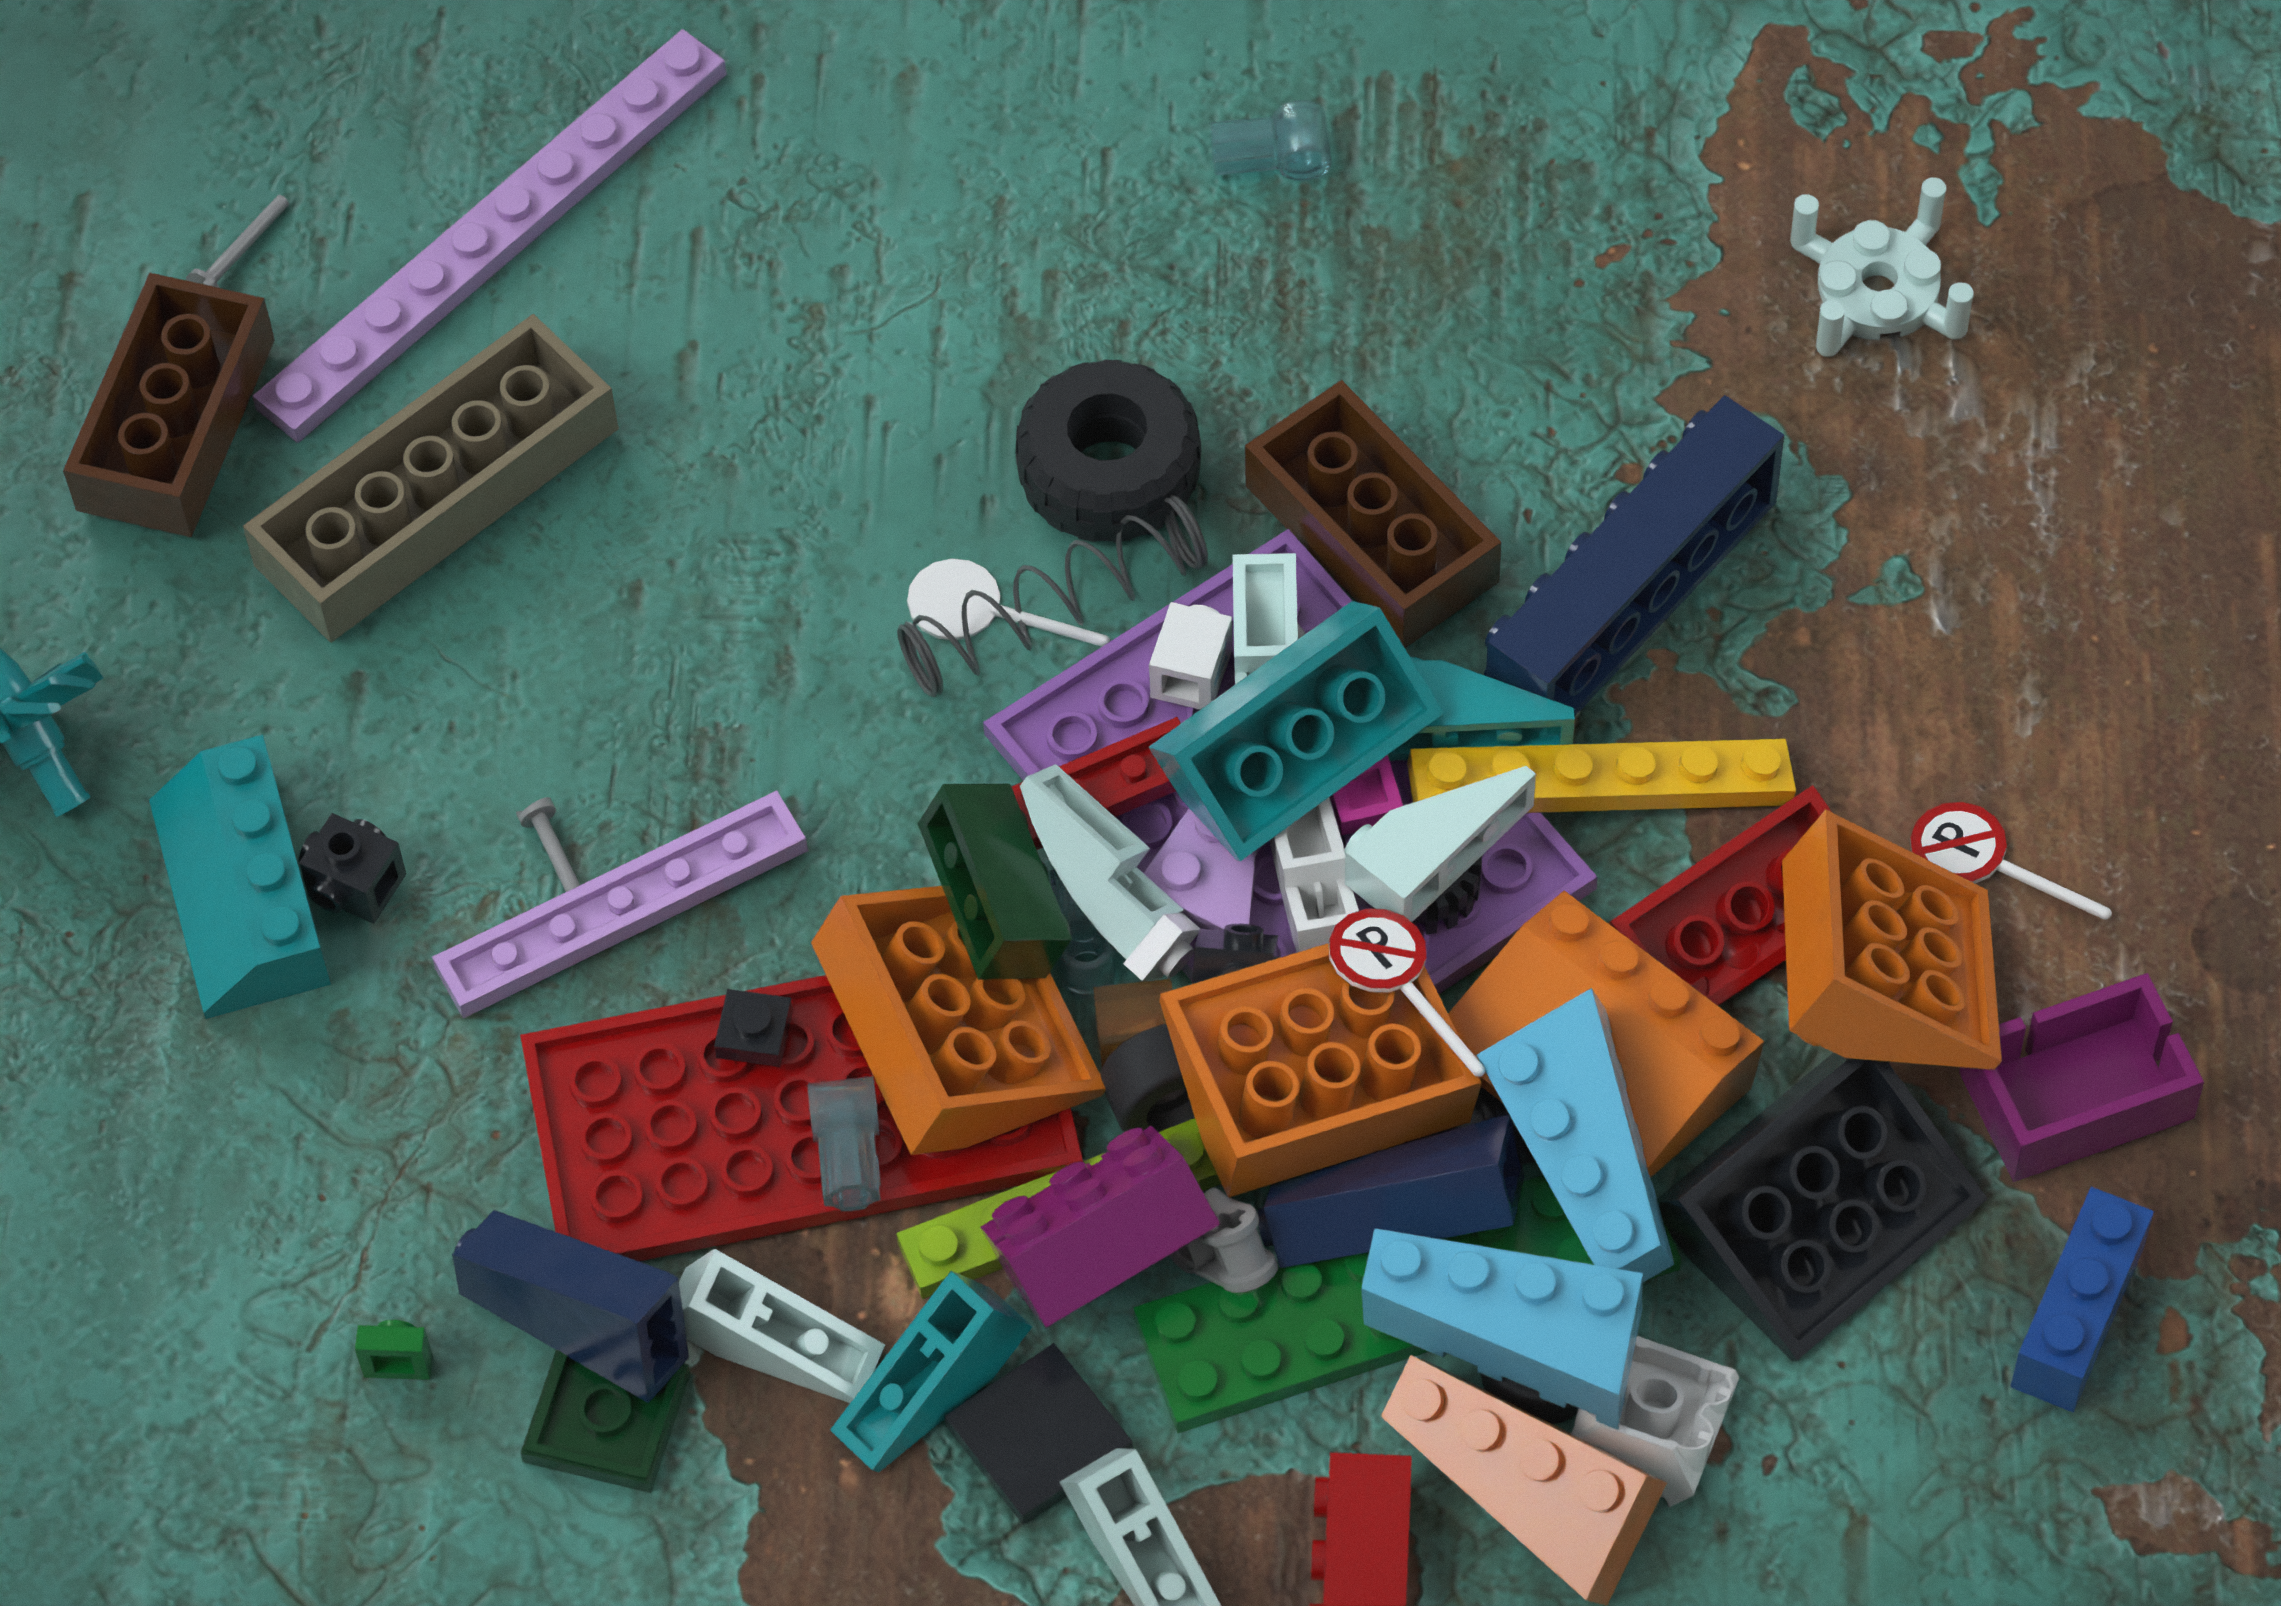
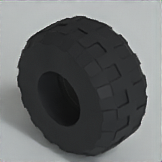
[1015,360,1201,543]

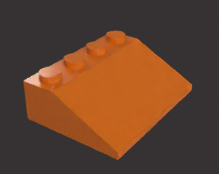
[1782,810,2002,1070]
[811,886,1106,1155]
[1448,891,1764,1178]
[1159,943,1482,1198]

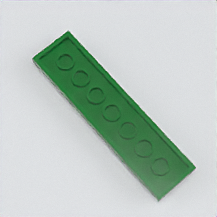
[1133,1175,1681,1434]

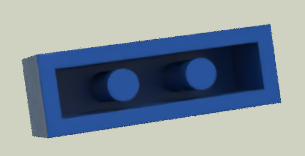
[2010,1187,2154,1413]

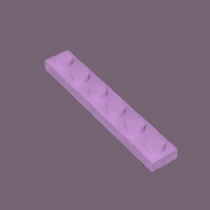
[432,790,808,1019]

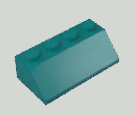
[1149,601,1444,861]
[149,734,331,1019]

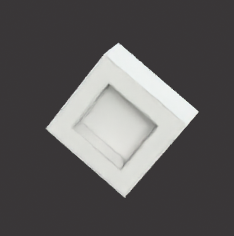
[1123,913,1200,981]

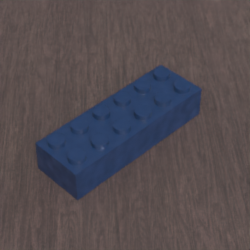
[1484,395,1784,717]

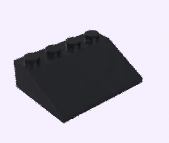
[1657,1053,1988,1361]

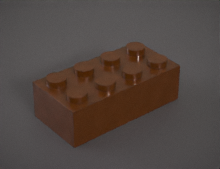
[63,272,275,538]
[1245,380,1501,648]

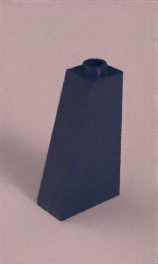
[1258,1115,1525,1268]
[452,1210,689,1403]

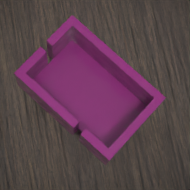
[1959,973,2204,1182]
[980,1126,1220,1327]

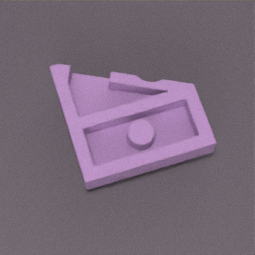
[1144,809,1257,931]

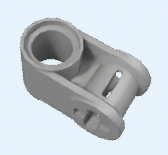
[1169,1188,1278,1293]

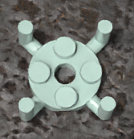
[1790,177,1973,357]

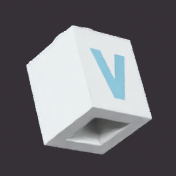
[1149,602,1232,710]

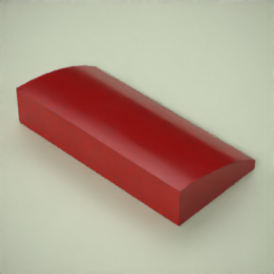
[1608,785,1833,1006]

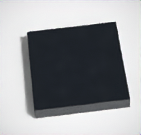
[944,1343,1133,1525]

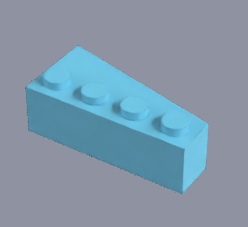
[1476,988,1674,1282]
[1361,1229,1643,1430]

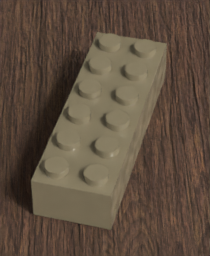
[243,314,619,643]

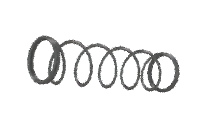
[897,494,1208,698]

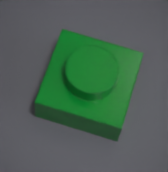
[355,1320,433,1380]

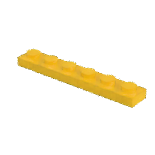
[1407,739,1796,813]

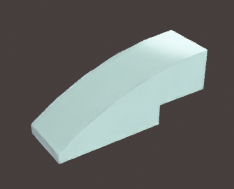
[1233,553,1298,684]
[1020,764,1184,960]

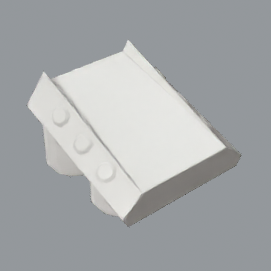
[1572,1336,1739,1507]

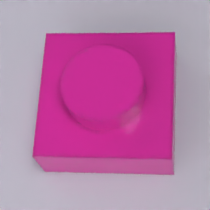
[1330,755,1403,836]

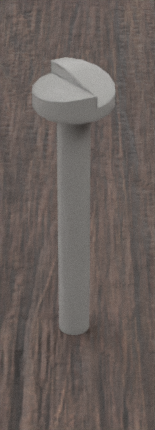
[186,195,289,288]
[516,797,580,892]

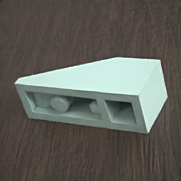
[1344,766,1536,922]
[679,1249,885,1403]
[1060,1448,1221,1606]

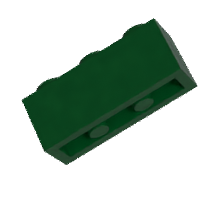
[917,784,1072,980]

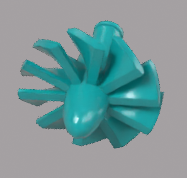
[0,648,104,817]

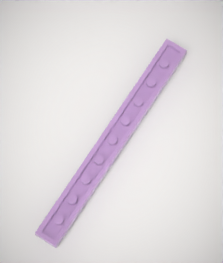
[253,29,726,443]

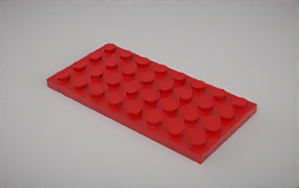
[520,975,1083,1261]

